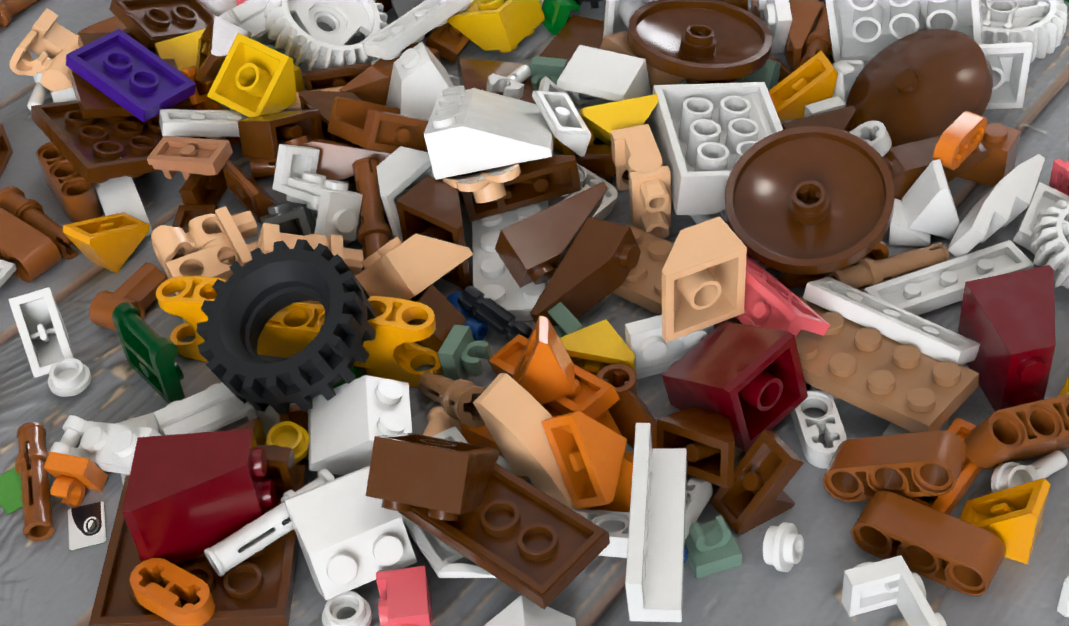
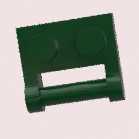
[112,302,185,404]

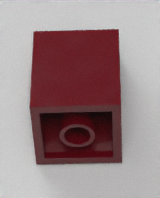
[957,265,1056,412]
[662,322,808,453]
[122,429,276,565]

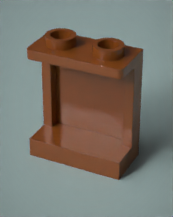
[327,96,429,153]

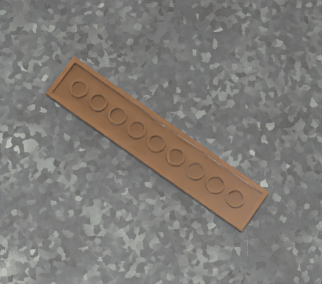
[612,224,979,433]

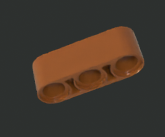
[36,142,103,223]
[0,207,62,283]
[964,394,1069,469]
[823,430,967,502]
[851,491,1006,596]

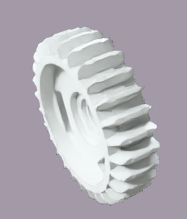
[263,0,388,71]
[981,0,1068,63]

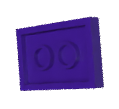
[66,29,196,122]

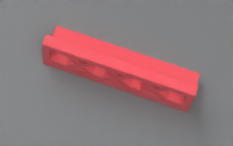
[735,254,830,338]

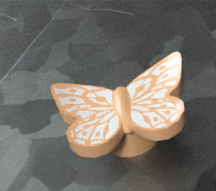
[442,164,521,203]

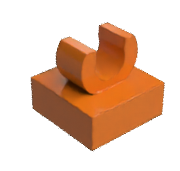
[43,451,108,507]

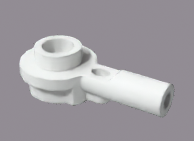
[991,450,1068,493]

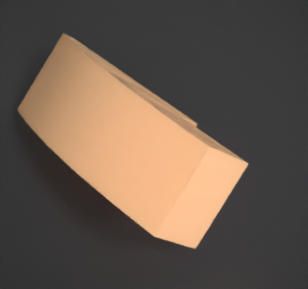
[473,373,574,509]

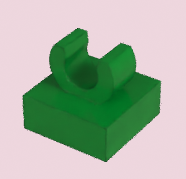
[542,0,581,35]

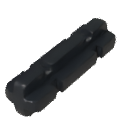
[457,286,533,342]

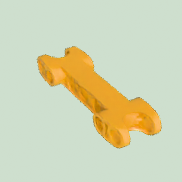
[156,276,443,387]

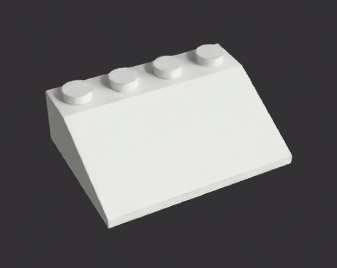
[826,0,983,63]
[650,82,783,216]
[424,86,554,180]

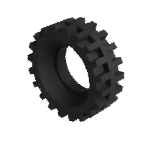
[197,239,376,414]

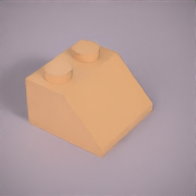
[662,216,747,343]
[355,234,473,300]

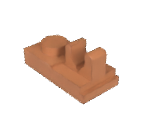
[147,136,233,180]

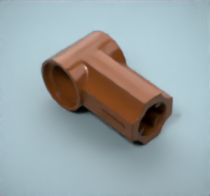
[89,262,168,332]

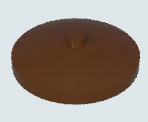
[627,0,772,81]
[846,29,993,147]
[725,126,894,275]

